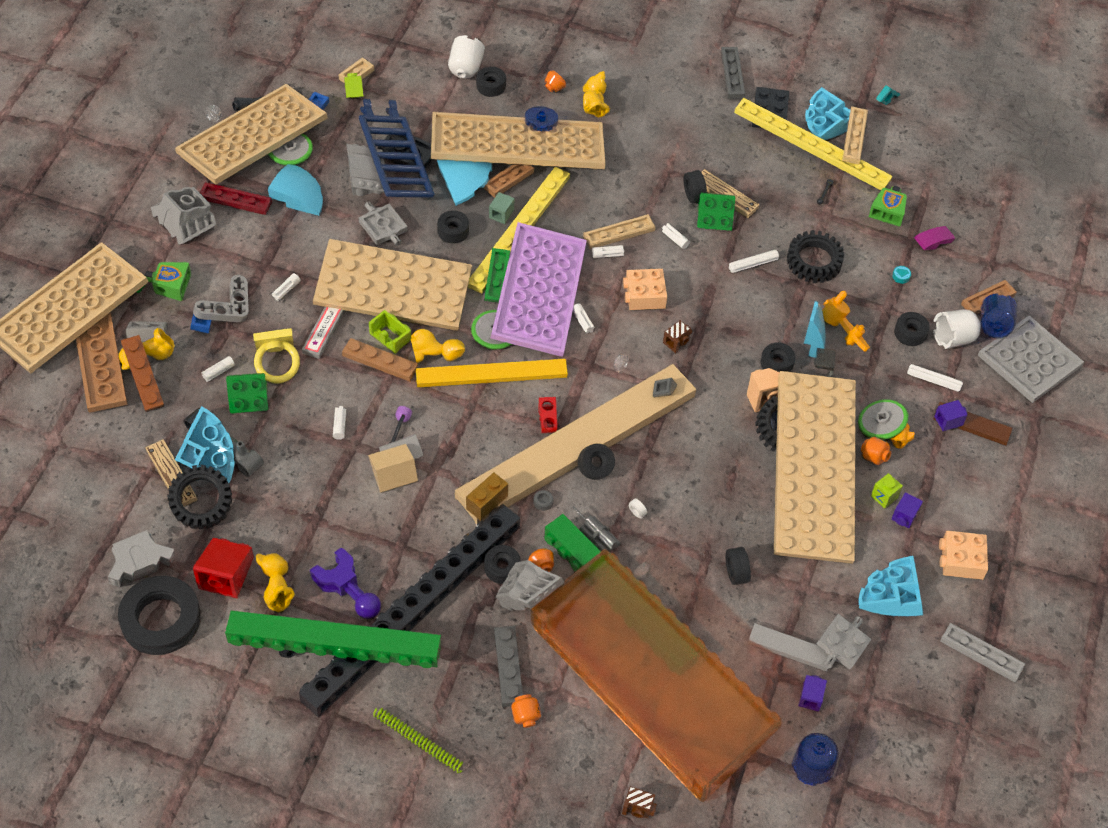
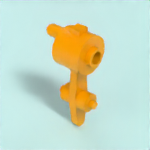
[822,291,870,352]

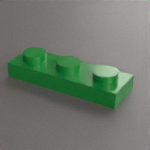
[484,248,510,303]

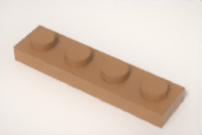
[342,338,418,382]

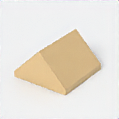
[368,444,418,493]

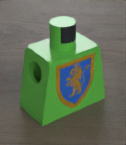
[869,186,907,227]
[145,262,191,301]

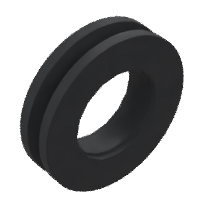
[118,576,201,655]

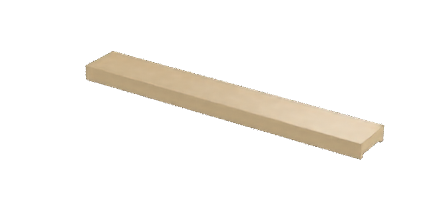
[455,364,696,525]

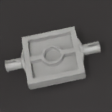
[359,201,408,246]
[816,614,871,670]

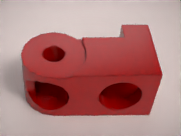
[538,397,557,434]

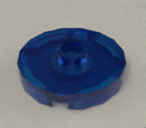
[524,106,559,131]

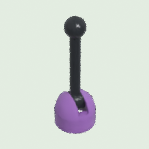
[388,406,412,444]

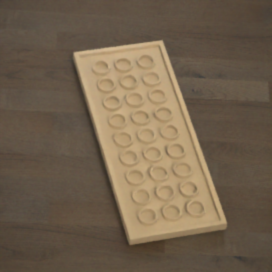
[431,112,605,169]
[774,371,856,564]

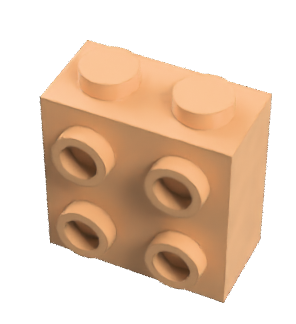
[623,269,667,310]
[939,531,988,580]

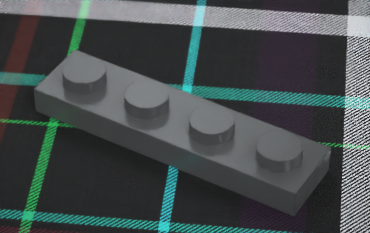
[721,47,745,99]
[494,626,523,707]

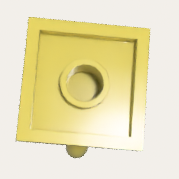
[253,328,300,383]

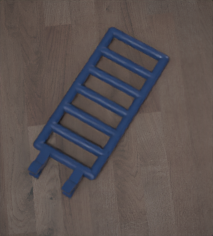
[359,99,434,198]

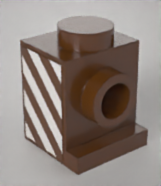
[663,320,692,354]
[622,786,657,819]

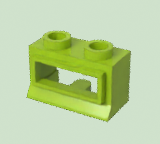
[369,310,411,354]

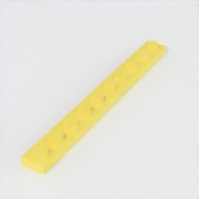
[734,98,892,190]
[468,167,570,294]

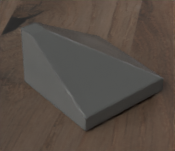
[653,378,677,398]

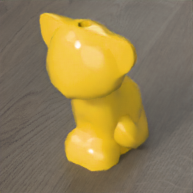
[583,71,610,118]
[119,328,175,370]
[411,329,465,363]
[256,553,295,612]

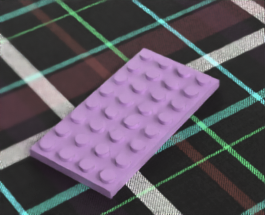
[490,222,587,357]

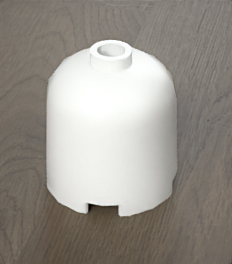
[448,35,485,79]
[933,309,981,349]

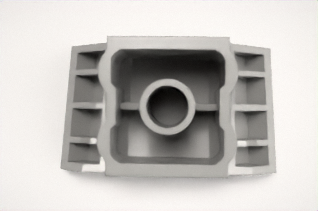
[346,144,387,196]
[151,187,216,245]
[108,530,175,587]
[495,560,565,611]

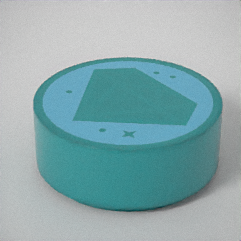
[892,266,911,284]

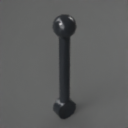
[817,179,833,205]

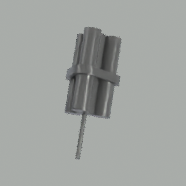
[573,507,621,556]

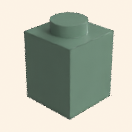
[489,192,515,224]

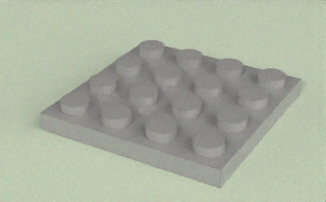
[978,316,1084,403]

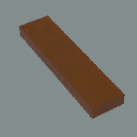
[933,402,1013,446]

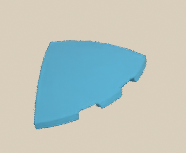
[805,87,850,140]
[437,160,492,205]
[268,164,323,216]
[804,301,826,360]
[175,406,235,483]
[859,556,923,616]

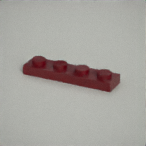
[200,182,272,215]

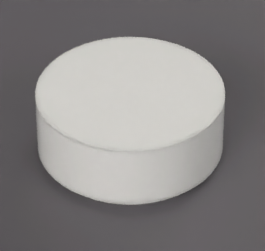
[629,498,647,518]

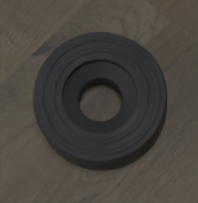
[476,66,506,97]
[683,170,707,203]
[437,210,469,243]
[894,312,929,346]
[760,342,795,372]
[578,443,615,480]
[484,545,521,584]
[725,547,751,585]

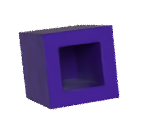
[934,400,967,431]
[891,492,923,528]
[798,675,827,712]

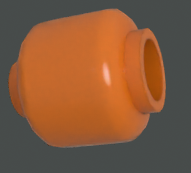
[861,437,891,465]
[511,694,541,728]

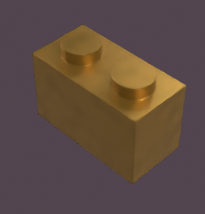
[466,472,508,521]

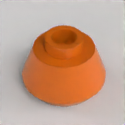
[545,71,566,92]
[528,548,554,572]

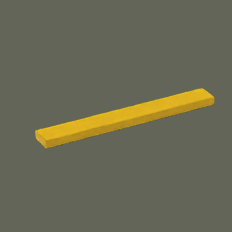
[416,359,568,387]

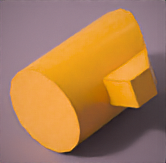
[889,423,915,449]

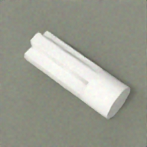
[662,223,690,249]
[592,245,624,258]
[272,273,301,301]
[573,304,595,334]
[201,356,235,382]
[333,406,346,439]

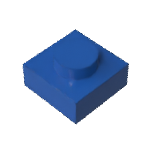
[308,92,329,110]
[190,314,211,333]

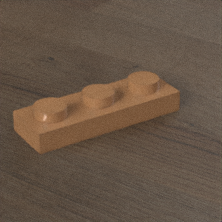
[484,164,534,198]
[961,280,1017,315]

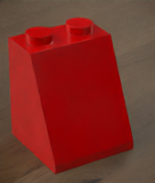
[193,538,254,598]

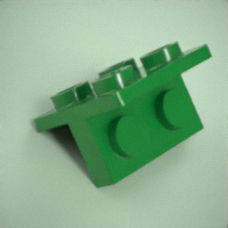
[697,193,736,231]
[226,373,269,413]

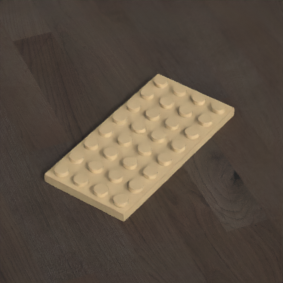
[175,84,328,184]
[313,239,472,331]
[0,242,148,374]

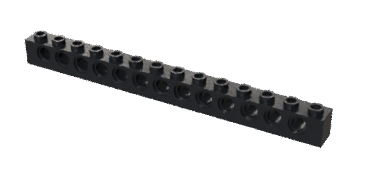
[299,504,520,718]

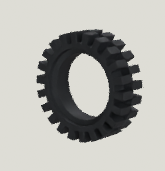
[787,230,844,283]
[755,395,778,452]
[167,465,232,529]

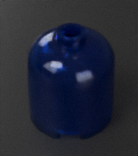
[980,293,1017,339]
[792,733,839,786]

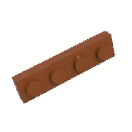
[121,335,164,412]

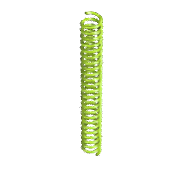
[373,708,463,774]

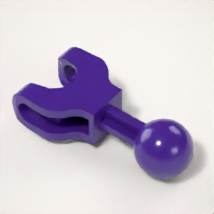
[310,548,381,619]

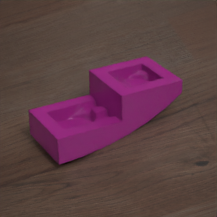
[914,226,955,250]

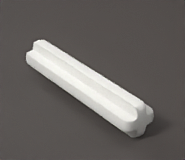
[729,250,779,273]
[907,364,963,391]

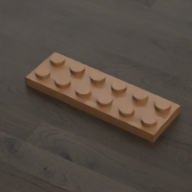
[76,312,128,413]

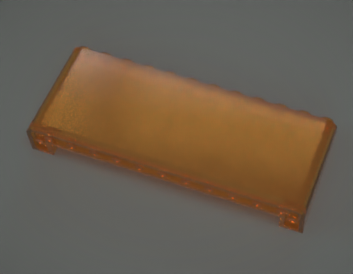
[530,549,782,802]

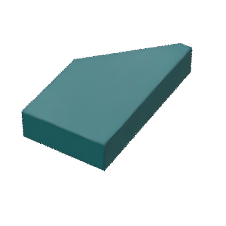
[876,85,900,105]

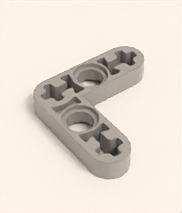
[193,275,249,322]

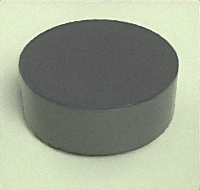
[533,490,553,511]

